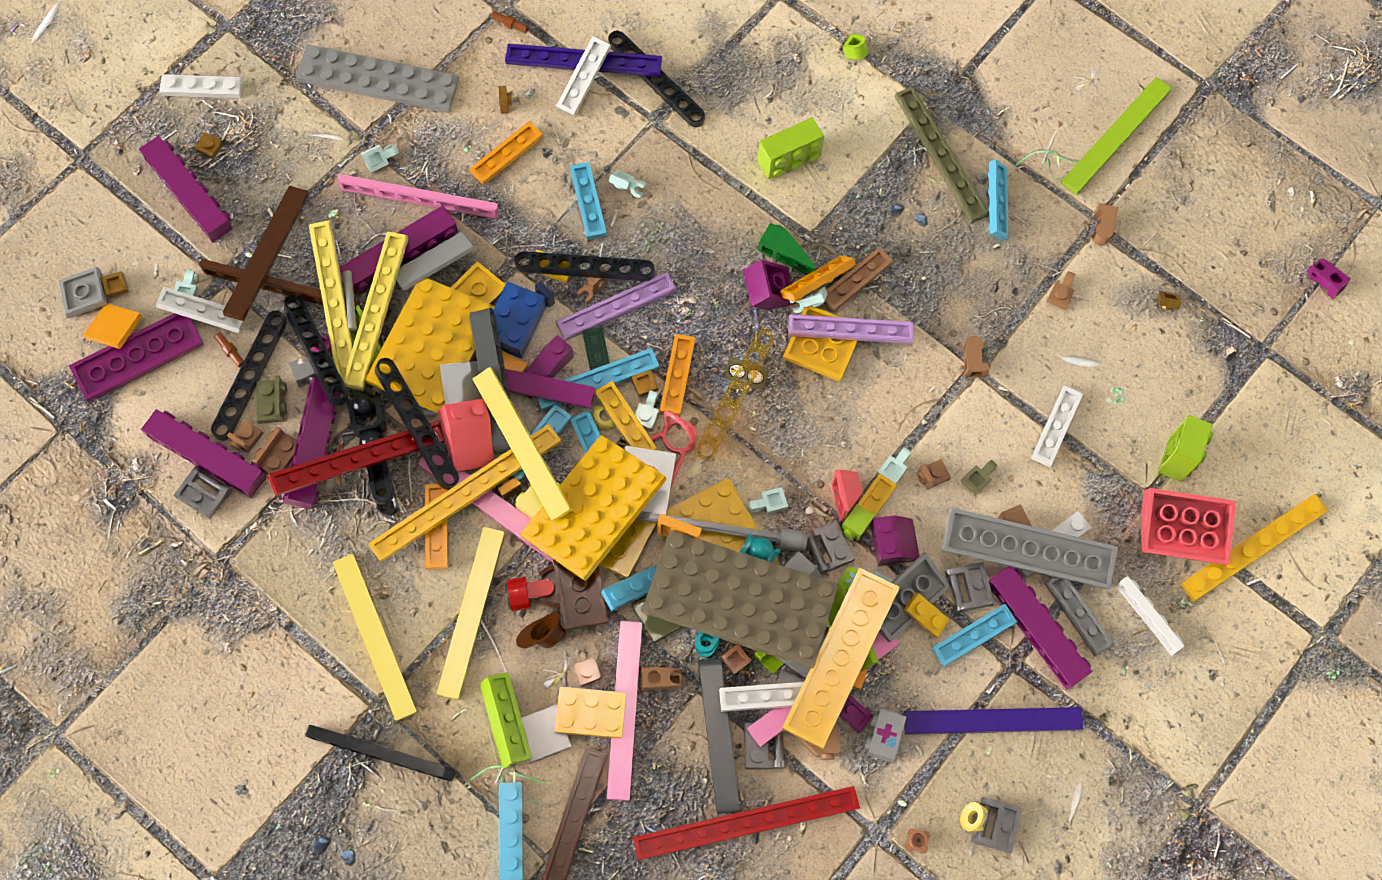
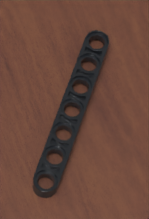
[608,30,705,127]
[514,251,655,281]
[284,295,348,406]
[211,310,287,441]
[374,358,459,490]
[305,725,456,782]

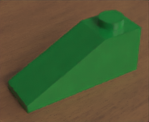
[758,223,815,275]

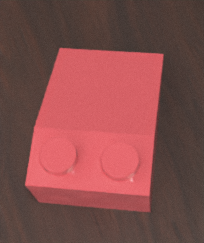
[438,399,494,472]

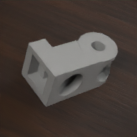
[289,360,328,388]

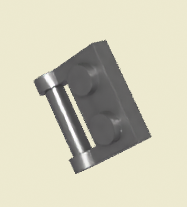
[173,466,233,519]
[806,521,855,574]
[945,562,994,613]
[744,723,786,769]
[971,797,1022,854]

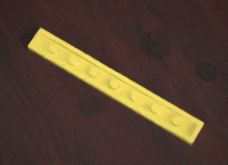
[309,220,353,380]
[343,231,408,390]
[473,367,572,522]
[437,527,505,700]
[333,554,417,722]

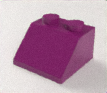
[743,259,796,310]
[870,515,920,566]

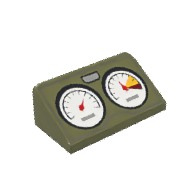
[724,357,769,390]

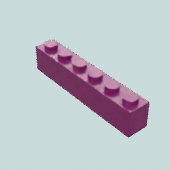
[139,136,233,243]
[339,205,458,295]
[283,378,341,509]
[141,409,266,498]
[989,566,1093,690]

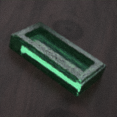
[582,327,610,370]

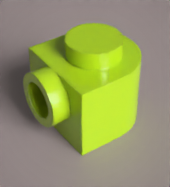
[843,34,869,60]

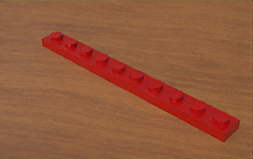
[268,420,445,496]
[633,786,860,861]

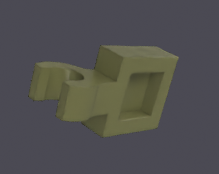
[961,459,997,496]

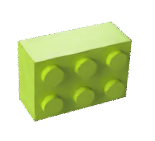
[757,117,824,179]
[1157,415,1214,482]

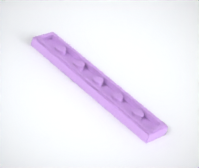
[556,272,676,341]
[788,314,913,344]

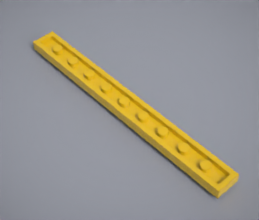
[368,424,562,563]

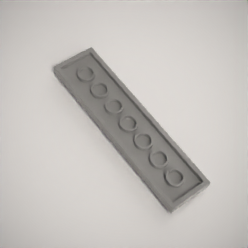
[296,44,459,113]
[941,508,1118,589]

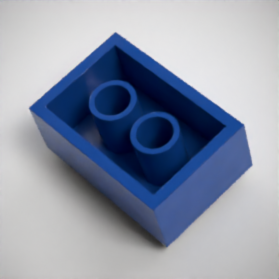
[493,282,547,359]

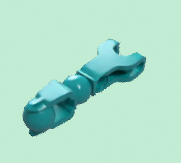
[695,533,779,658]

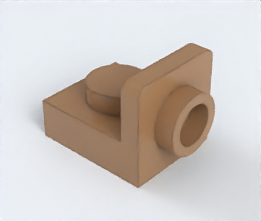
[227,420,264,453]
[917,459,951,490]

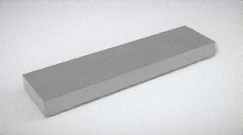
[1045,577,1114,656]

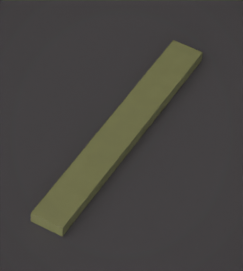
[895,86,989,224]

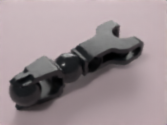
[346,391,398,516]

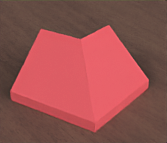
[831,469,863,523]

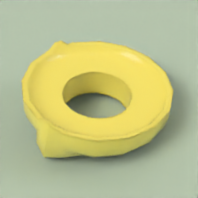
[592,405,615,430]
[960,802,988,832]

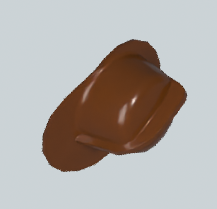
[516,612,566,649]

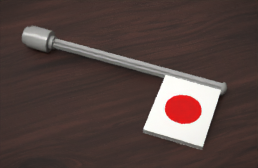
[625,446,808,552]

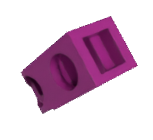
[1307,259,1351,299]

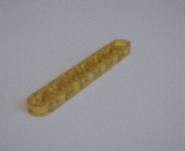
[697,329,774,460]

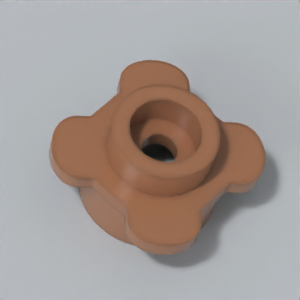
[906,828,930,853]

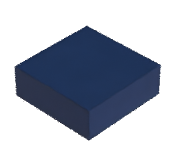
[535,281,555,307]

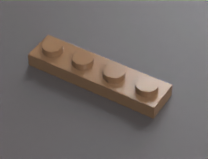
[824,247,893,313]

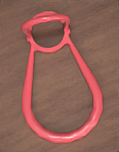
[624,411,697,487]

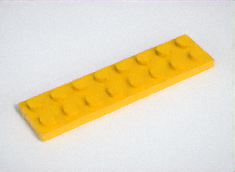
[782,568,900,749]

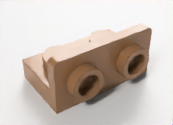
[253,427,297,474]

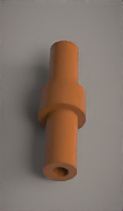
[491,11,529,34]
[214,332,244,368]

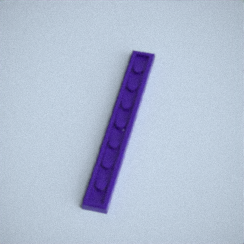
[505,43,662,77]
[903,707,1083,735]

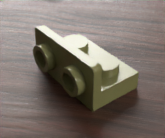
[256,375,287,424]

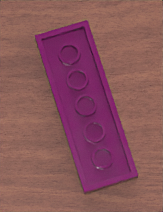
[69,313,204,403]

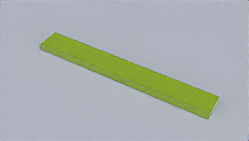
[1061,77,1172,195]

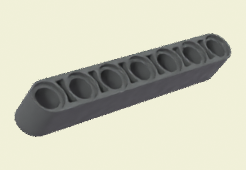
[469,308,511,454]
[698,658,740,814]

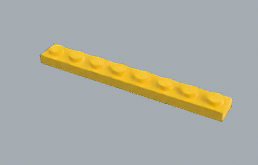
[1180,494,1329,602]

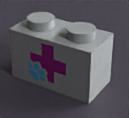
[864,709,906,763]

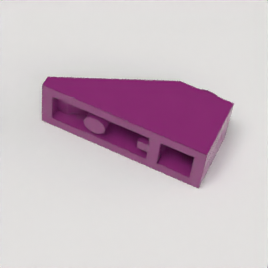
[525,335,574,400]

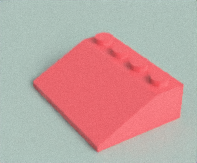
[1141,488,1236,565]

